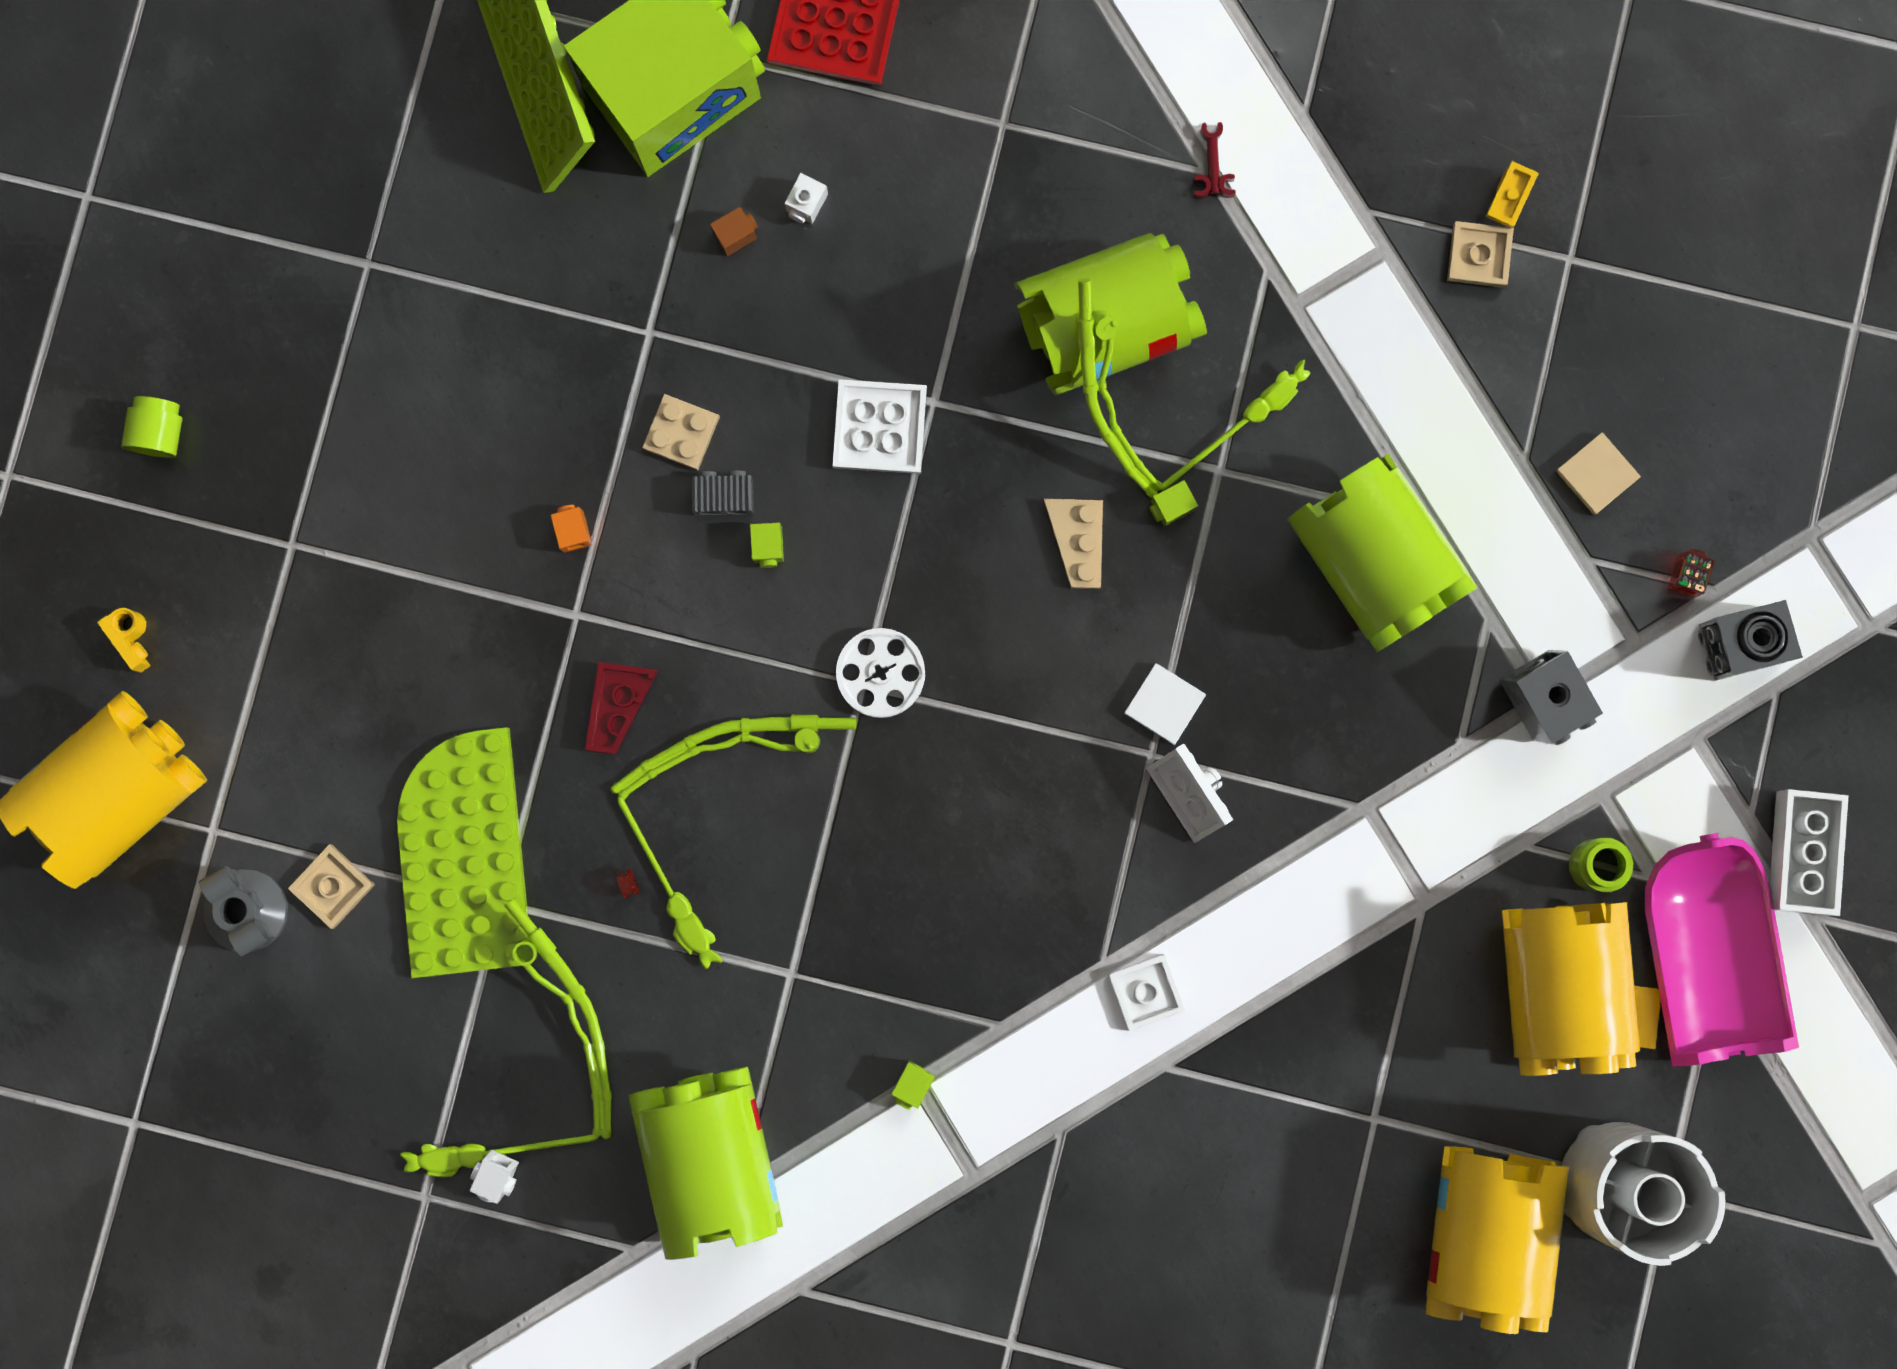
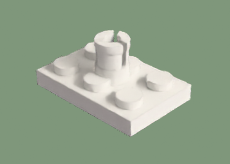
[1146,744,1233,843]

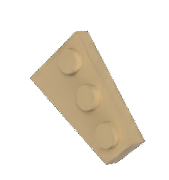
[1044,499,1103,589]

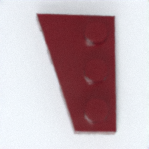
[585,662,658,755]

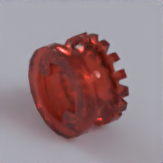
[616,869,640,899]

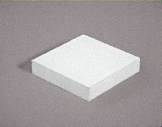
[1124,663,1206,745]
[1108,954,1186,1031]

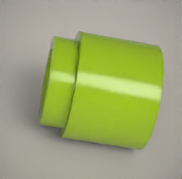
[121,396,182,458]
[1569,838,1633,892]

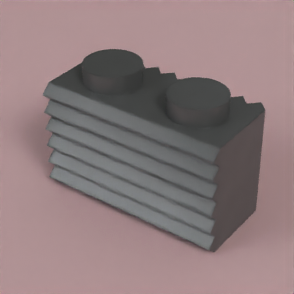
[692,470,754,516]

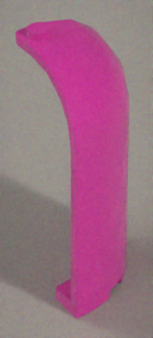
[1645,833,1799,1067]

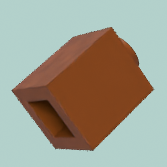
[710,207,758,256]

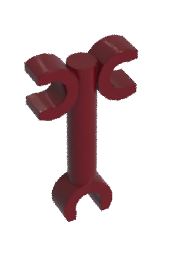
[1193,122,1236,199]

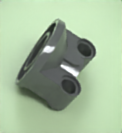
[199,865,288,956]

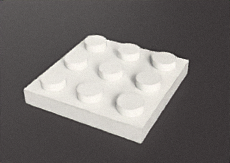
[833,380,927,474]

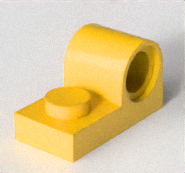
[1485,161,1539,228]
[97,608,151,673]

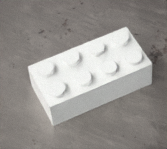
[1769,789,1848,916]

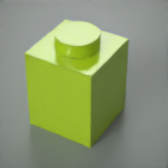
[1149,480,1198,527]
[750,523,784,568]
[891,1061,935,1110]

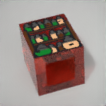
[1668,549,1715,598]

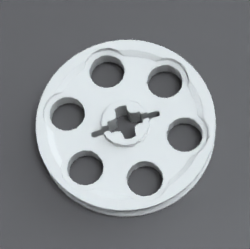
[836,628,925,718]

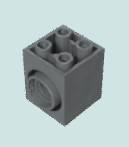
[1698,600,1803,681]
[1499,650,1603,745]

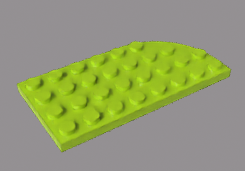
[477,0,595,193]
[397,727,533,978]

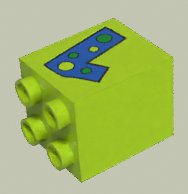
[564,0,765,177]

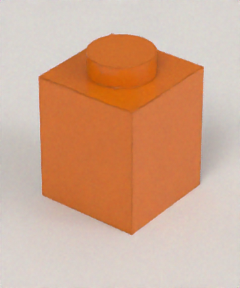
[551,505,592,553]

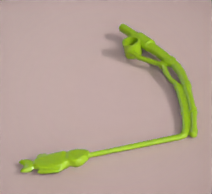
[1077,278,1311,498]
[611,714,857,969]
[400,898,612,1178]

